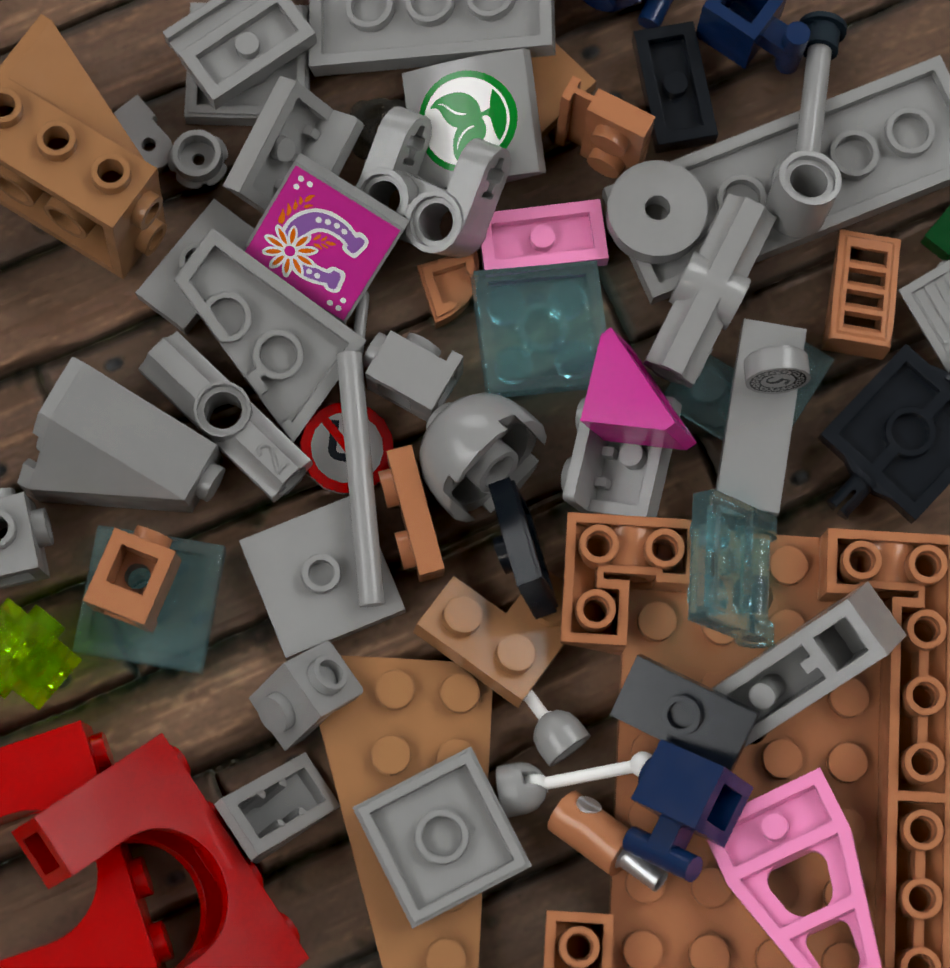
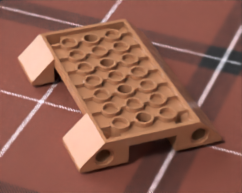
[543,512,950,968]

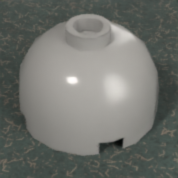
[418,392,547,522]

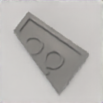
[174,228,367,442]

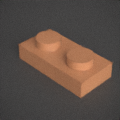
[378,445,445,582]

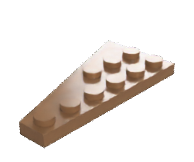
[300,653,493,968]

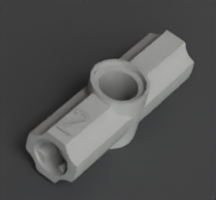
[643,194,777,388]
[138,331,313,503]

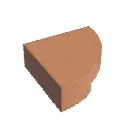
[417,251,479,329]

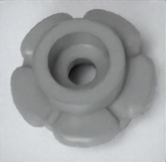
[168,129,228,189]

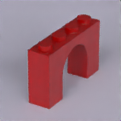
[0,720,174,968]
[11,733,309,968]

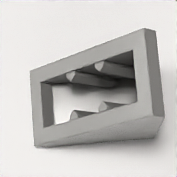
[214,752,340,864]

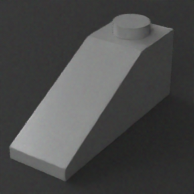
[712,581,907,748]

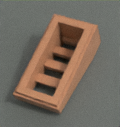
[821,229,901,360]

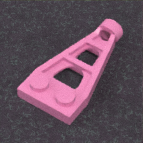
[706,768,883,968]

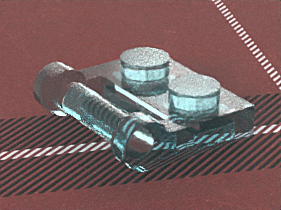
[687,489,777,648]

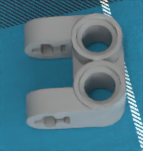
[355,106,511,258]

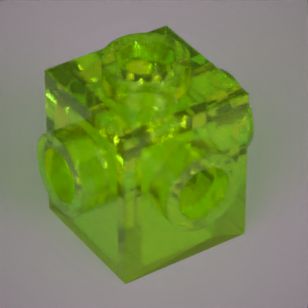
[0,597,82,710]

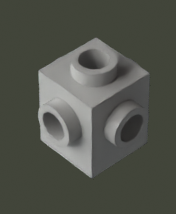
[0,488,54,590]

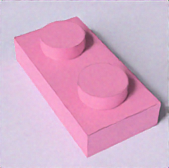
[480,199,609,280]

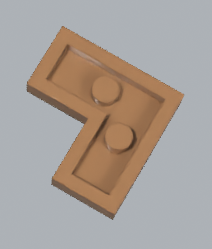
[413,571,565,708]

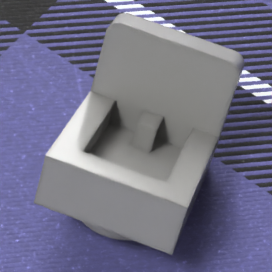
[248,641,363,751]

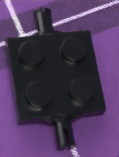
[818,344,950,524]

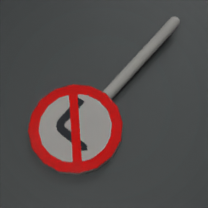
[300,290,394,495]

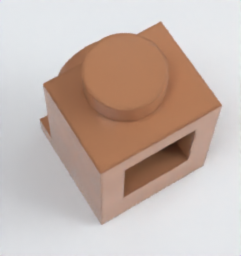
[83,525,182,634]

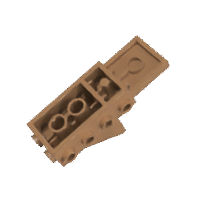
[0,14,167,279]

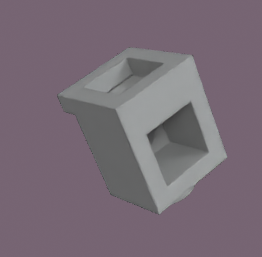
[362,330,464,422]

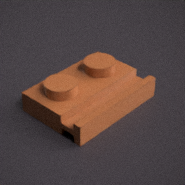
[555,76,656,178]

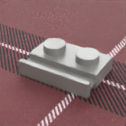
[162,0,317,110]

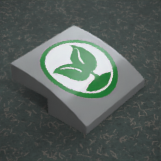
[402,48,546,189]

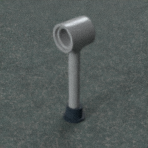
[765,11,847,238]

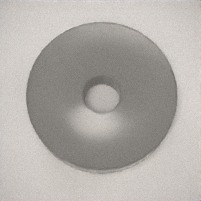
[606,160,708,264]

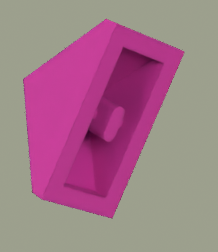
[580,327,697,450]

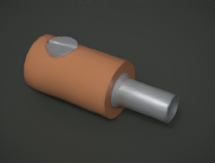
[547,790,668,892]

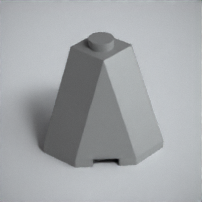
[17,356,225,513]

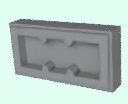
[135,199,254,335]

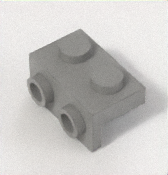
[223,76,364,214]
[561,385,682,517]

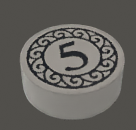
[743,345,811,394]

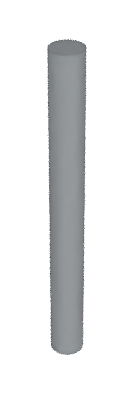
[336,351,385,607]

